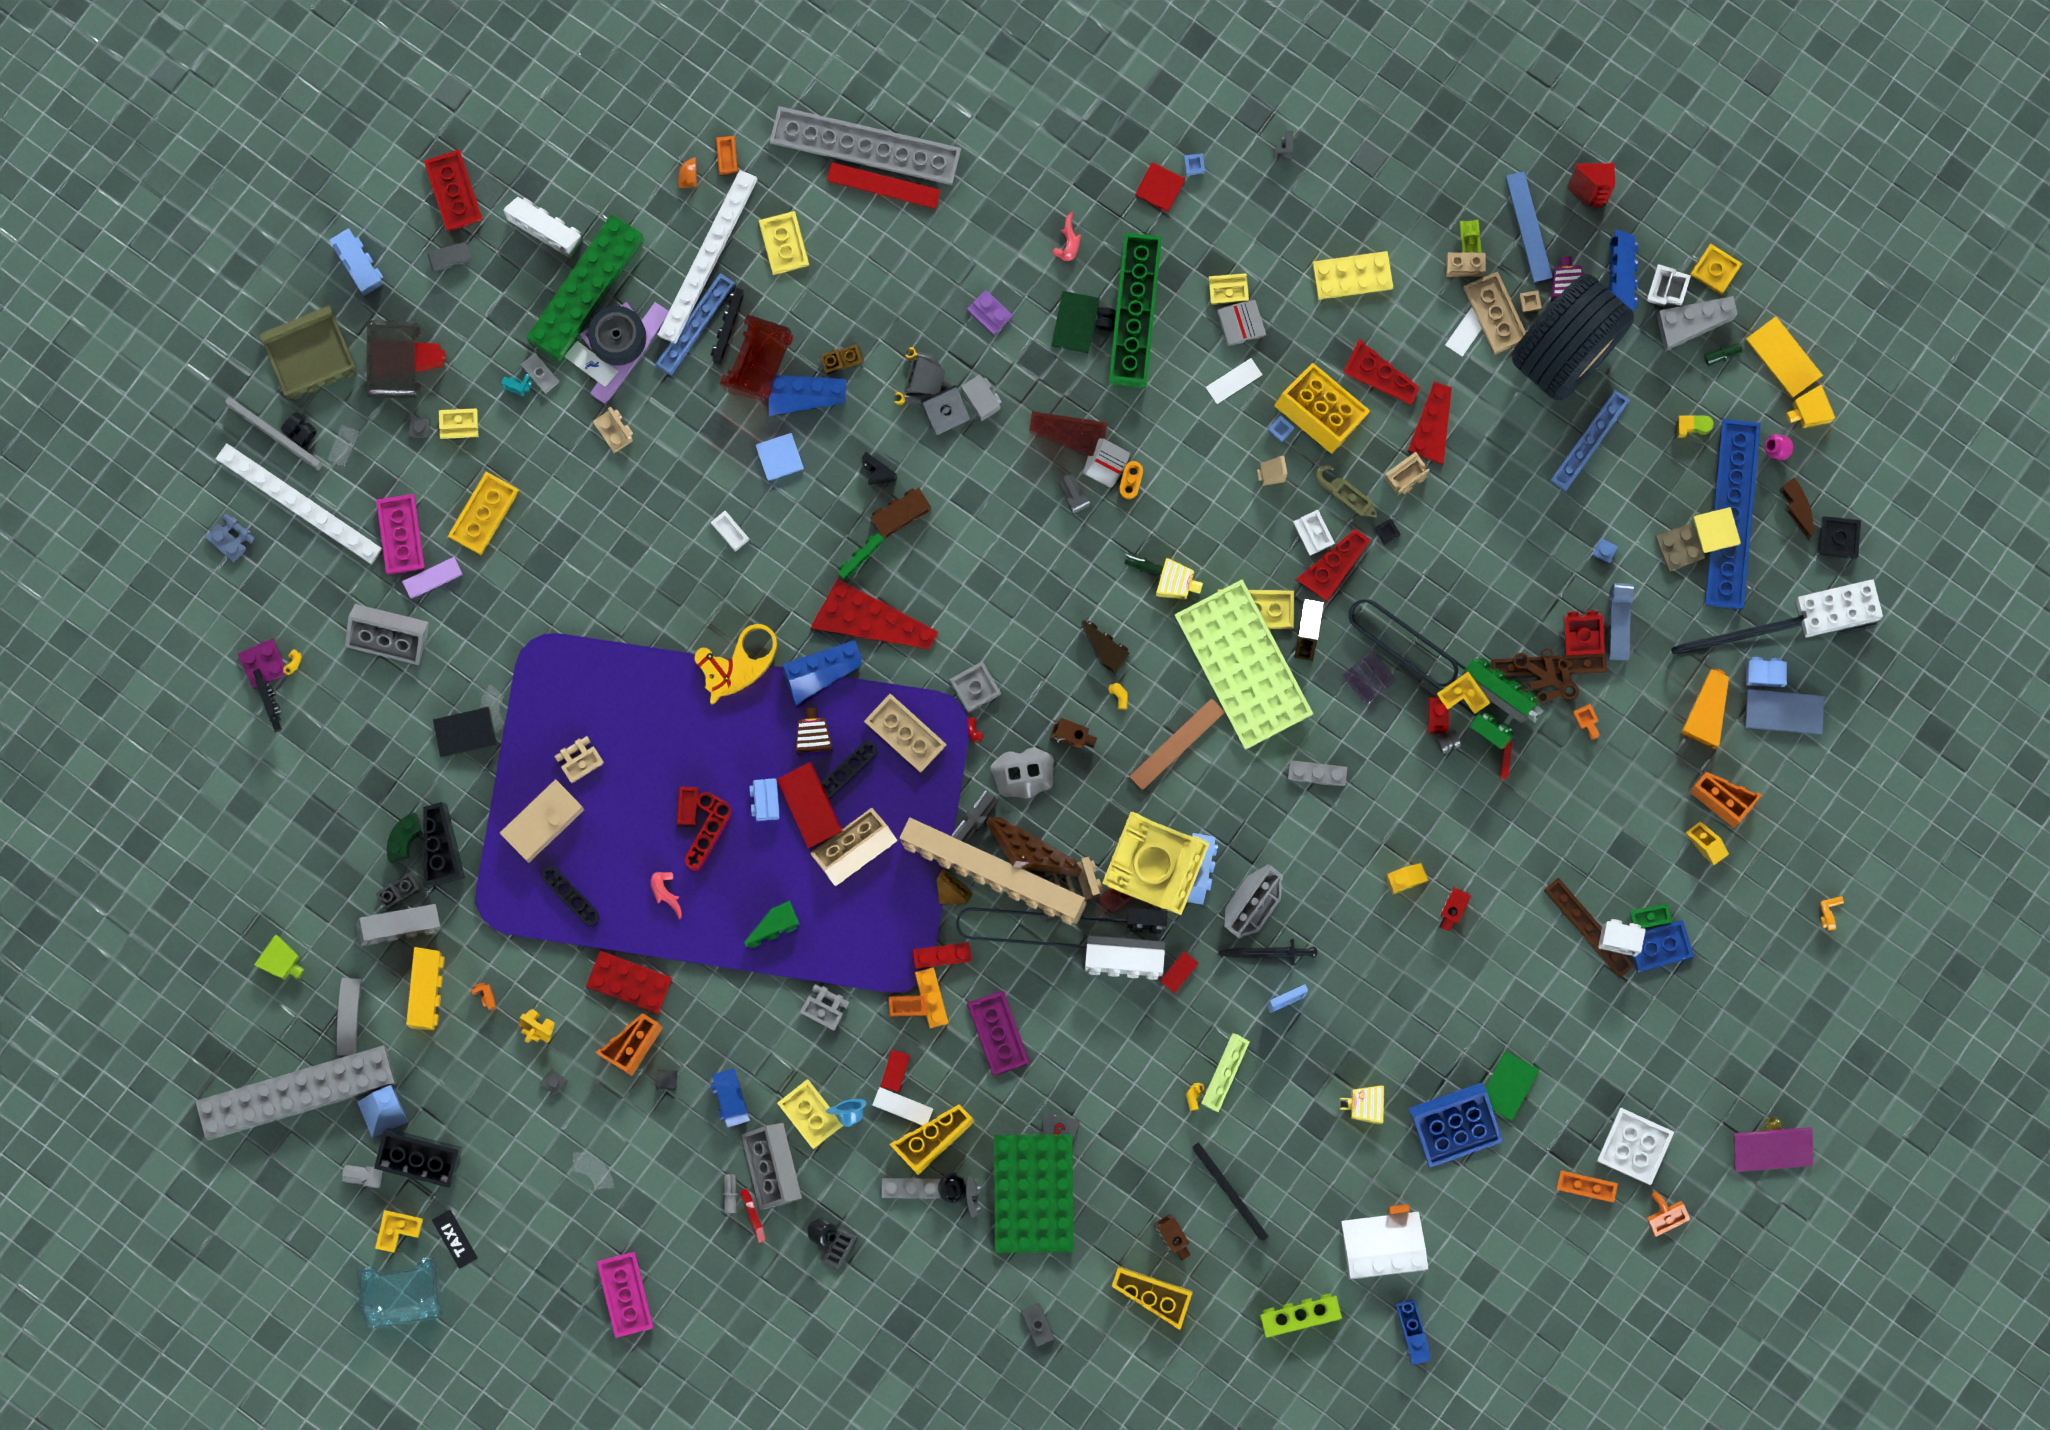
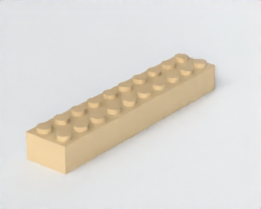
[900,817,1087,925]

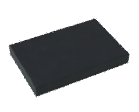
[433,707,497,757]

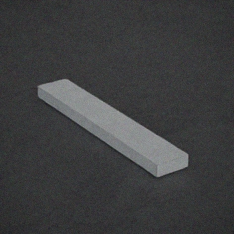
[225,397,323,471]

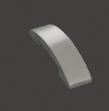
[337,978,362,1056]

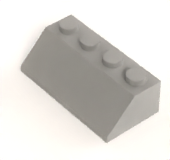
[345,604,429,665]
[741,1123,802,1210]

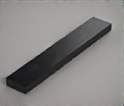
[1192,1142,1269,1242]

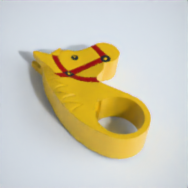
[695,624,778,705]

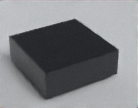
[1374,518,1401,545]

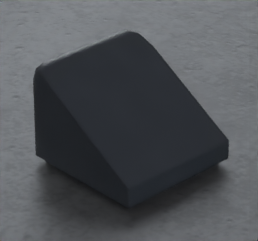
[656,1069,678,1090]

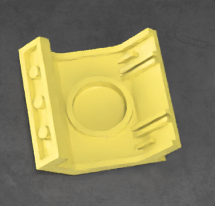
[1102,812,1210,915]

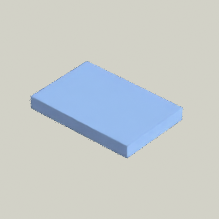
[1267,984,1308,1013]

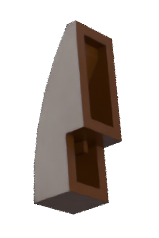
[1780,477,1814,539]

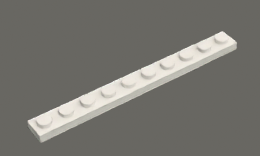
[658,170,758,344]
[216,443,383,565]

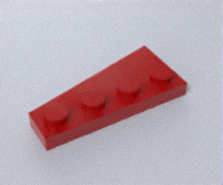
[1343,339,1420,405]
[1407,381,1452,465]
[1296,529,1371,602]

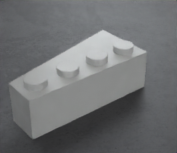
[1656,296,1738,352]
[355,904,440,947]

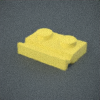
[1209,274,1249,305]
[439,408,479,439]

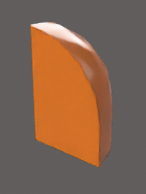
[678,158,697,188]

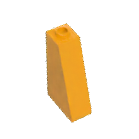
[1681,668,1729,749]

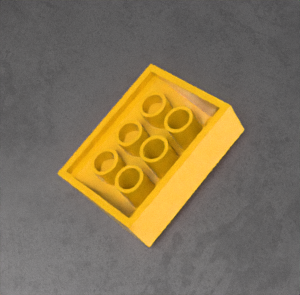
[1274,363,1370,454]

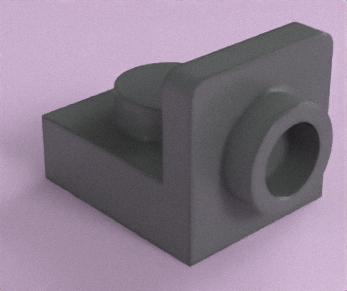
[1274,130,1294,160]

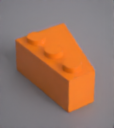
[1689,772,1762,828]

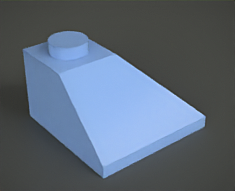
[357,1085,408,1138]

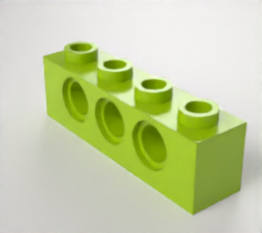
[1259,1293,1342,1338]

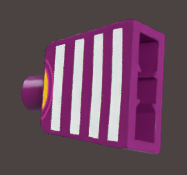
[1551,256,1584,301]

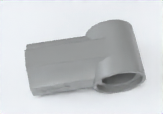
[342,1165,383,1188]

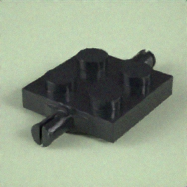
[253,669,282,732]

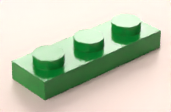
[838,533,884,581]

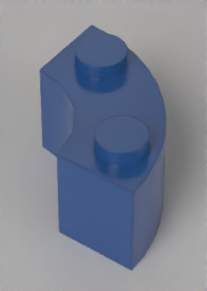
[711,1068,750,1127]

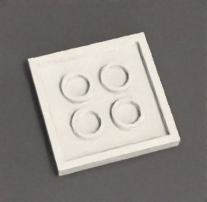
[1597,1108,1674,1185]

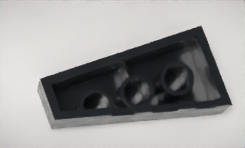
[423,802,465,888]

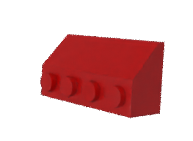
[1567,163,1616,209]

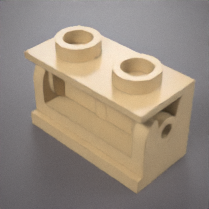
[1446,252,1486,277]
[1384,452,1430,496]

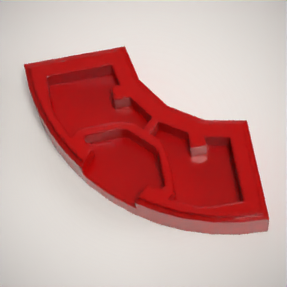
[740,1189,765,1243]

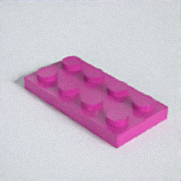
[376,494,425,575]
[597,1252,654,1338]

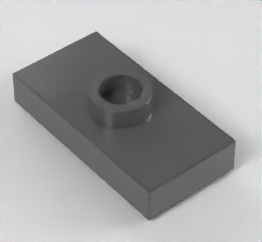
[1021,1303,1054,1347]

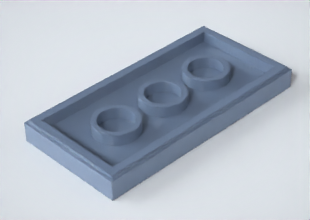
[1745,689,1825,735]

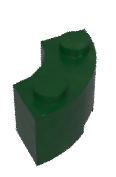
[387,812,423,863]

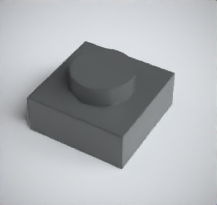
[408,417,431,439]
[540,1068,567,1096]

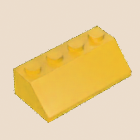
[406,947,445,1030]

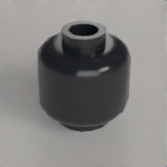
[808,1218,837,1247]

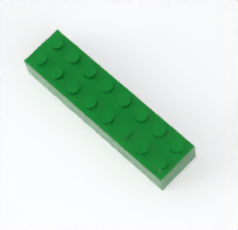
[526,214,644,362]
[1108,233,1162,388]

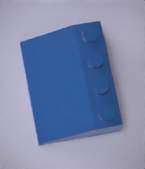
[1409,1082,1503,1167]

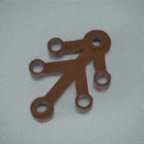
[1513,648,1579,703]

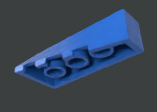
[1609,230,1638,312]
[769,375,847,417]
[783,640,861,706]

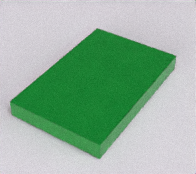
[1485,1051,1539,1121]

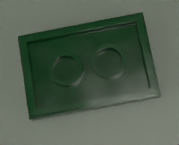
[1051,291,1100,353]

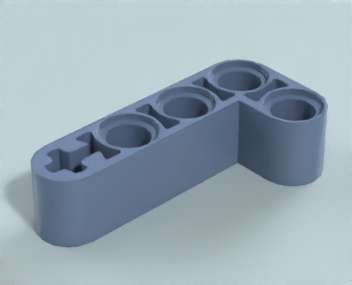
[1608,583,1634,661]

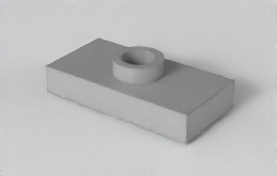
[521,353,560,394]

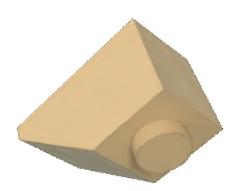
[1257,456,1287,486]

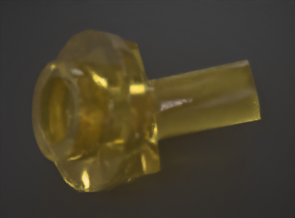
[1758,1116,1783,1131]

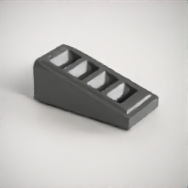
[821,1227,857,1271]

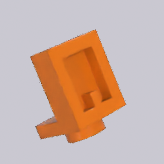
[471,982,497,1010]

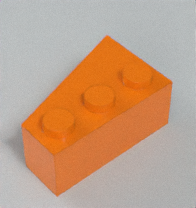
[595,1013,663,1076]

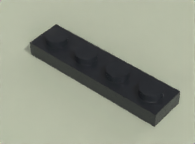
[711,288,744,365]

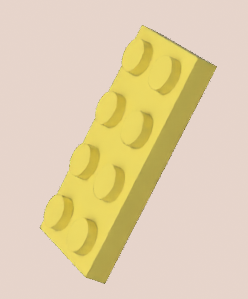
[1312,251,1393,300]

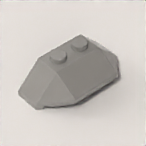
[1224,864,1283,938]

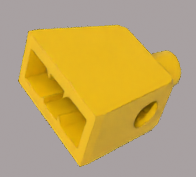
[1786,385,1835,428]

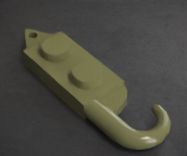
[1315,465,1378,518]

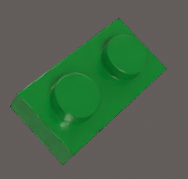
[1629,903,1672,929]

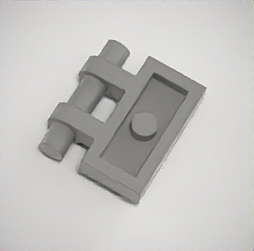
[800,984,850,1031]

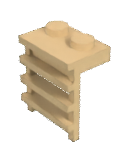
[1044,857,1103,901]

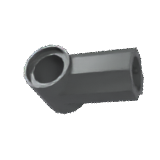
[1058,474,1091,514]

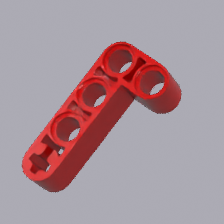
[685,792,732,871]

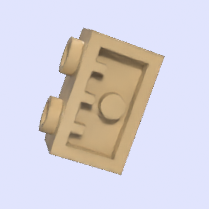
[593,407,633,453]

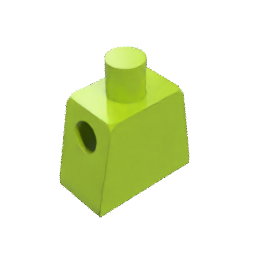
[254,934,304,980]

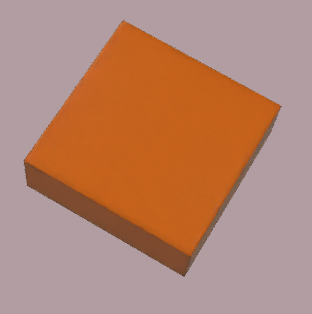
[1388,1204,1410,1215]

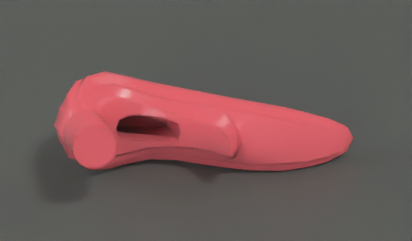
[1052,212,1081,261]
[650,872,682,920]

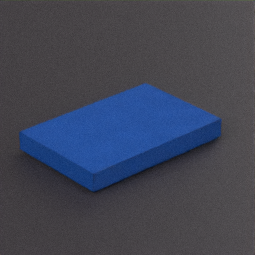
[1633,920,1694,973]

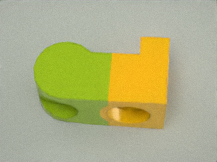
[1676,416,1714,438]

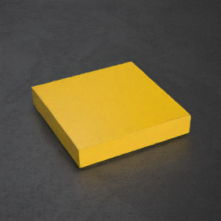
[1690,244,1742,296]

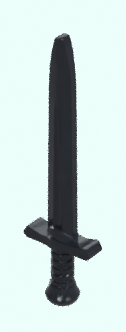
[1218,939,1318,966]

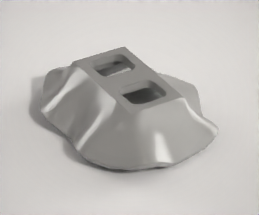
[990,748,1054,799]

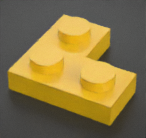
[1437,671,1491,714]
[375,1210,423,1253]

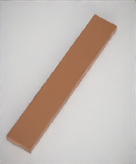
[1129,698,1225,791]

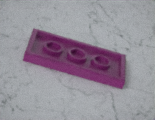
[967,991,1030,1077]
[1734,1127,1813,1172]

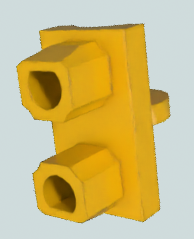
[518,1009,555,1043]

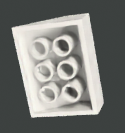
[1341,1212,1428,1280]

